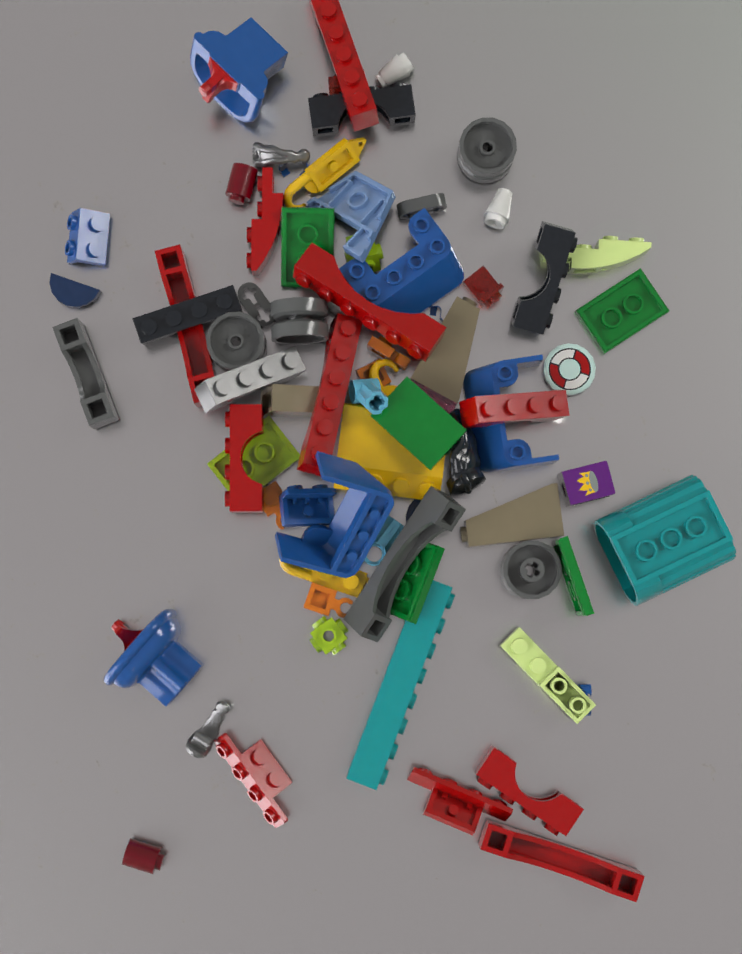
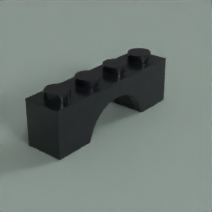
[308,82,416,136]
[511,221,578,335]
[132,285,243,345]

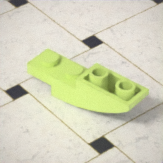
[543,236,652,274]
[499,627,596,724]

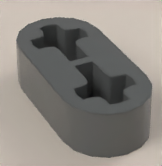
[396,193,447,219]
[238,282,276,329]

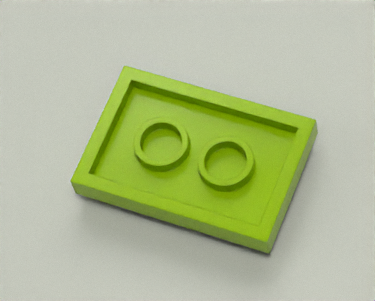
[207,416,300,491]

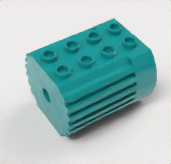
[593,474,736,606]

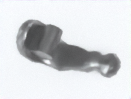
[252,142,310,167]
[186,701,230,758]

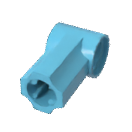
[349,378,388,415]
[364,515,404,566]

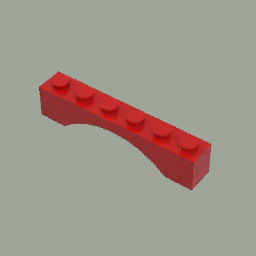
[309,0,379,132]
[293,243,447,362]
[155,244,216,407]
[297,313,362,476]
[478,819,645,902]

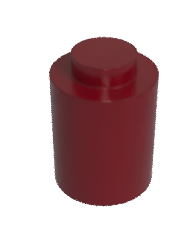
[225,163,258,205]
[122,838,165,874]

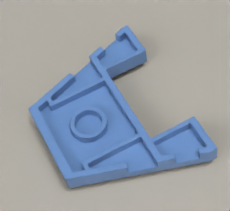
[306,171,396,263]

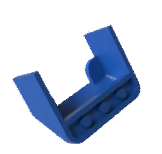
[463,354,559,473]
[275,451,394,578]

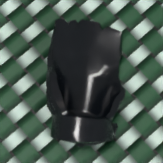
[446,408,486,498]

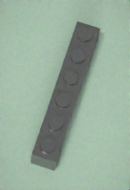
[344,486,466,642]

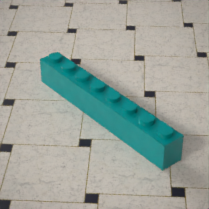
[346,580,455,790]

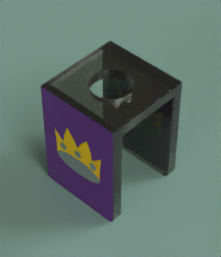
[557,461,615,507]

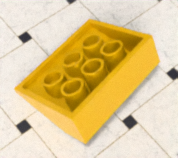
[333,403,445,500]

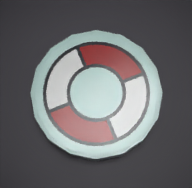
[543,343,596,396]

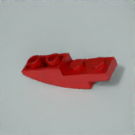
[246,167,284,276]

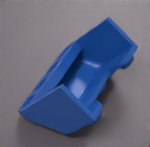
[339,208,464,314]

